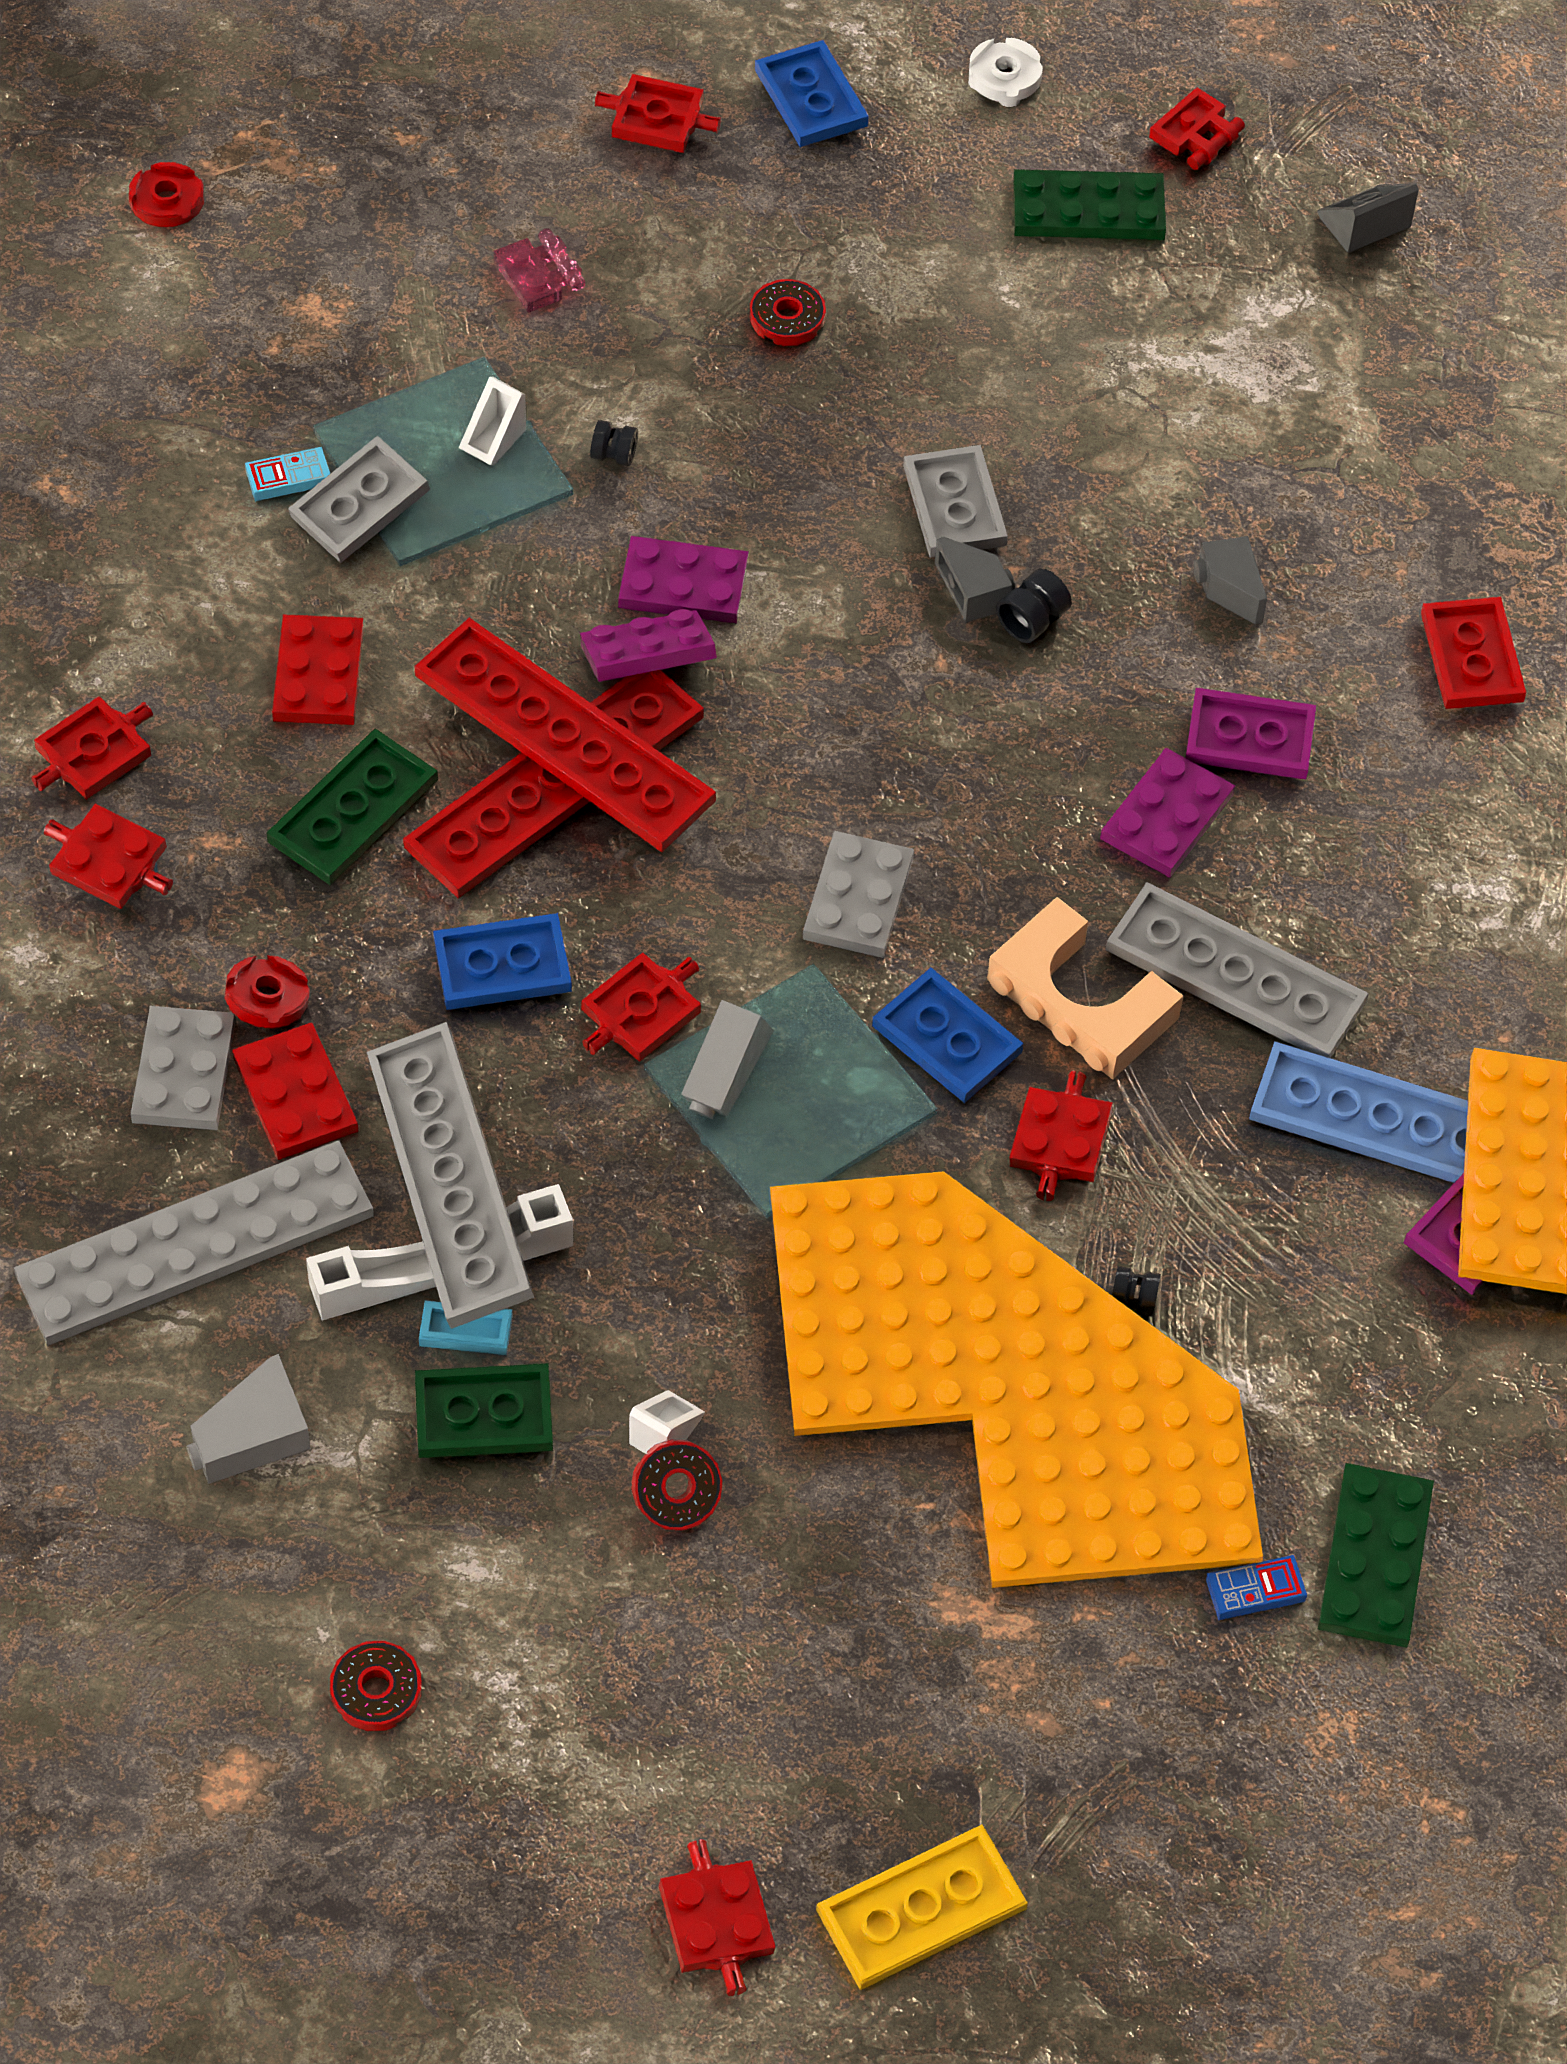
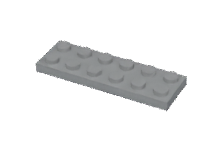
[1105,882,1369,1058]

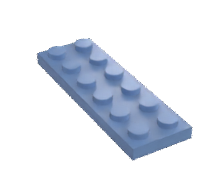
[1249,1041,1468,1183]

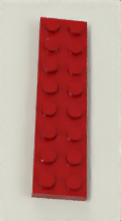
[414,617,716,852]
[403,670,704,899]

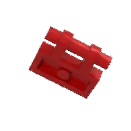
[1149,87,1245,170]

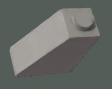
[681,1000,774,1119]
[186,1354,310,1484]

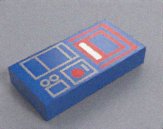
[1206,1555,1307,1620]

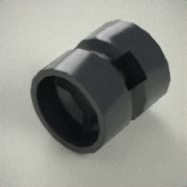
[996,568,1072,643]

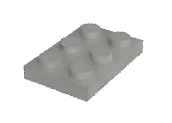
[288,436,431,563]
[903,445,1008,557]
[803,831,914,958]
[131,1006,236,1130]

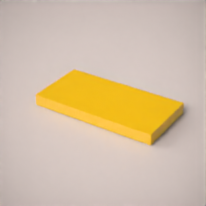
[816,1824,1028,1990]

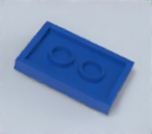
[755,40,869,147]
[433,913,572,1010]
[872,968,1024,1103]

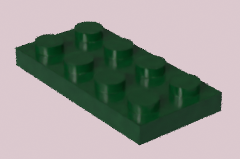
[1013,169,1166,240]
[266,728,438,885]
[1317,1463,1434,1648]

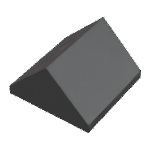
[1317,183,1419,253]

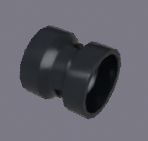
[590,420,638,466]
[1112,1266,1161,1317]

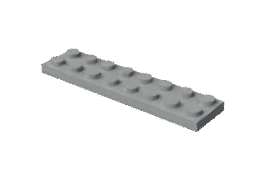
[367,1022,534,1329]
[14,1140,374,1346]

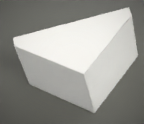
[459,377,526,465]
[629,1390,705,1454]

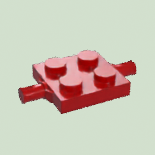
[595,74,721,153]
[31,696,153,800]
[44,803,173,909]
[581,952,701,1062]
[1009,1071,1113,1201]
[659,1839,776,1996]

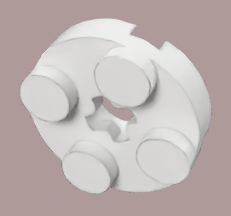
[968,38,1042,107]

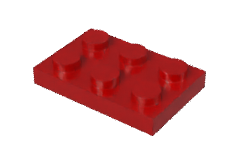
[1421,597,1527,709]
[272,614,364,725]
[232,1022,359,1160]

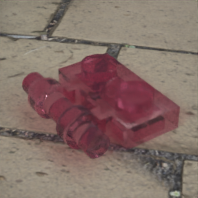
[493,228,586,313]

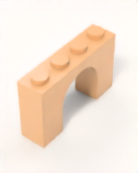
[987,897,1183,1080]

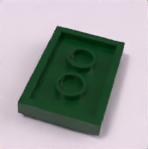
[415,1363,553,1458]

